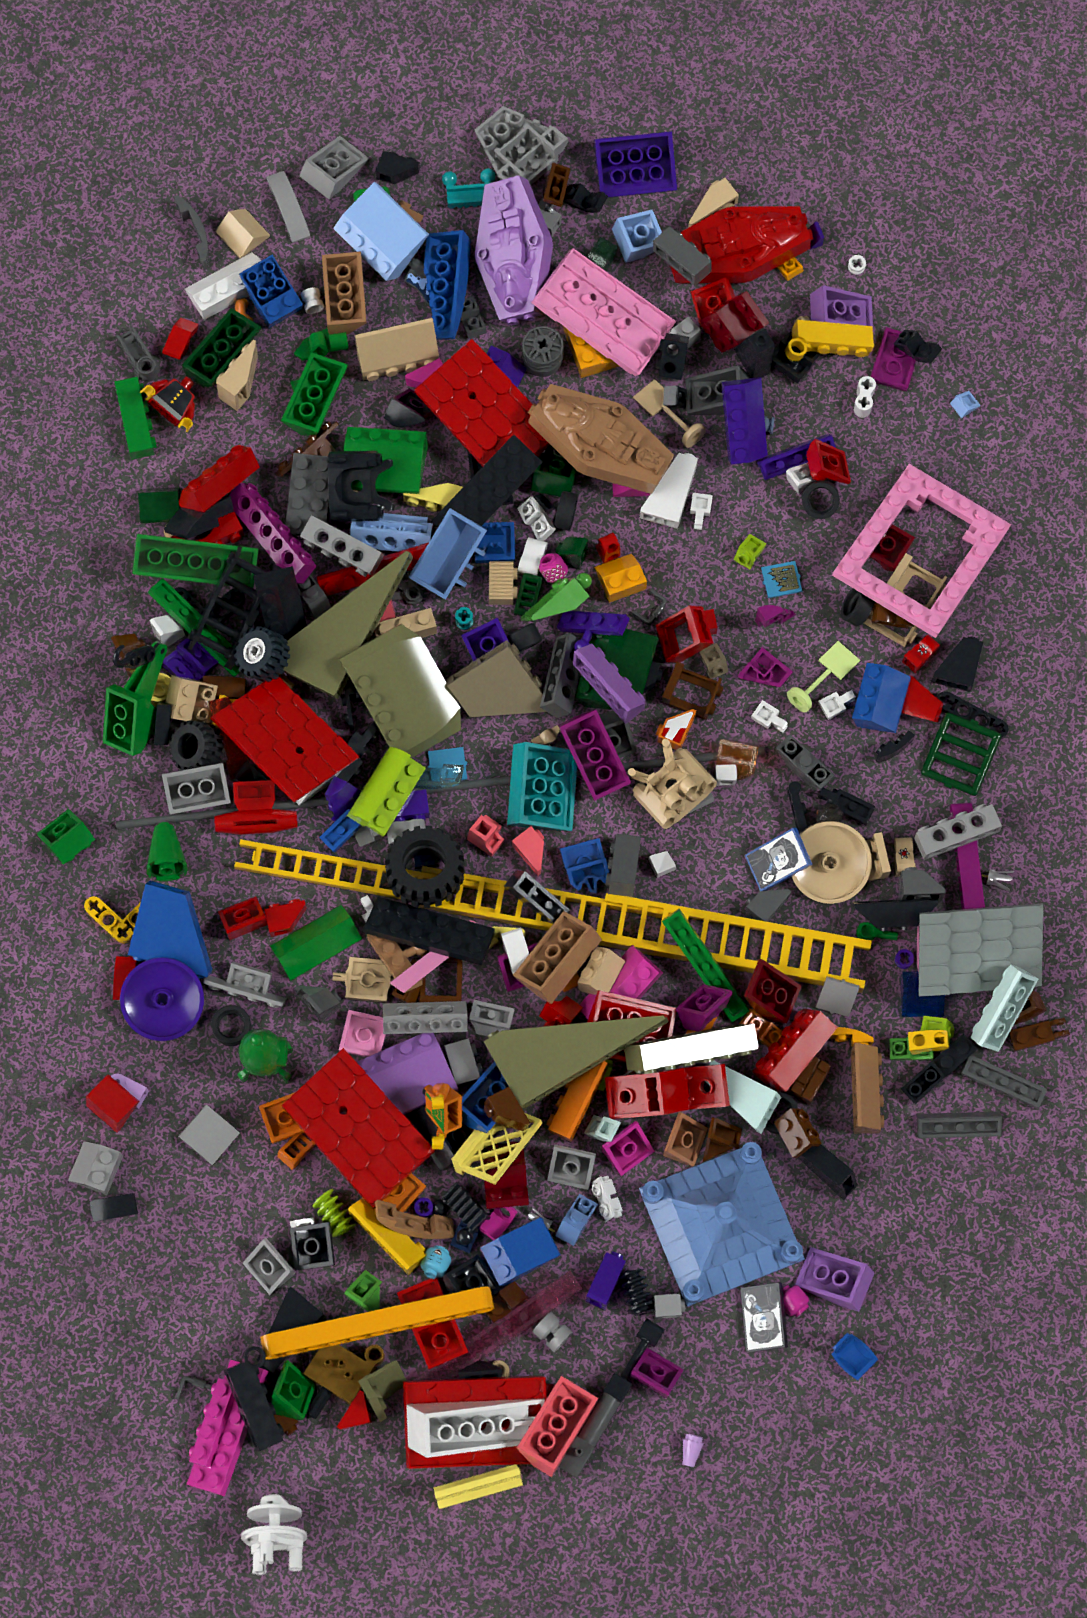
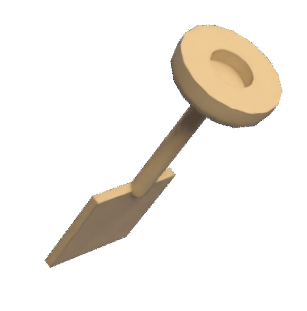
[633,379,706,448]

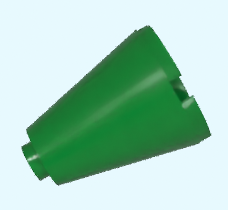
[146,822,188,881]

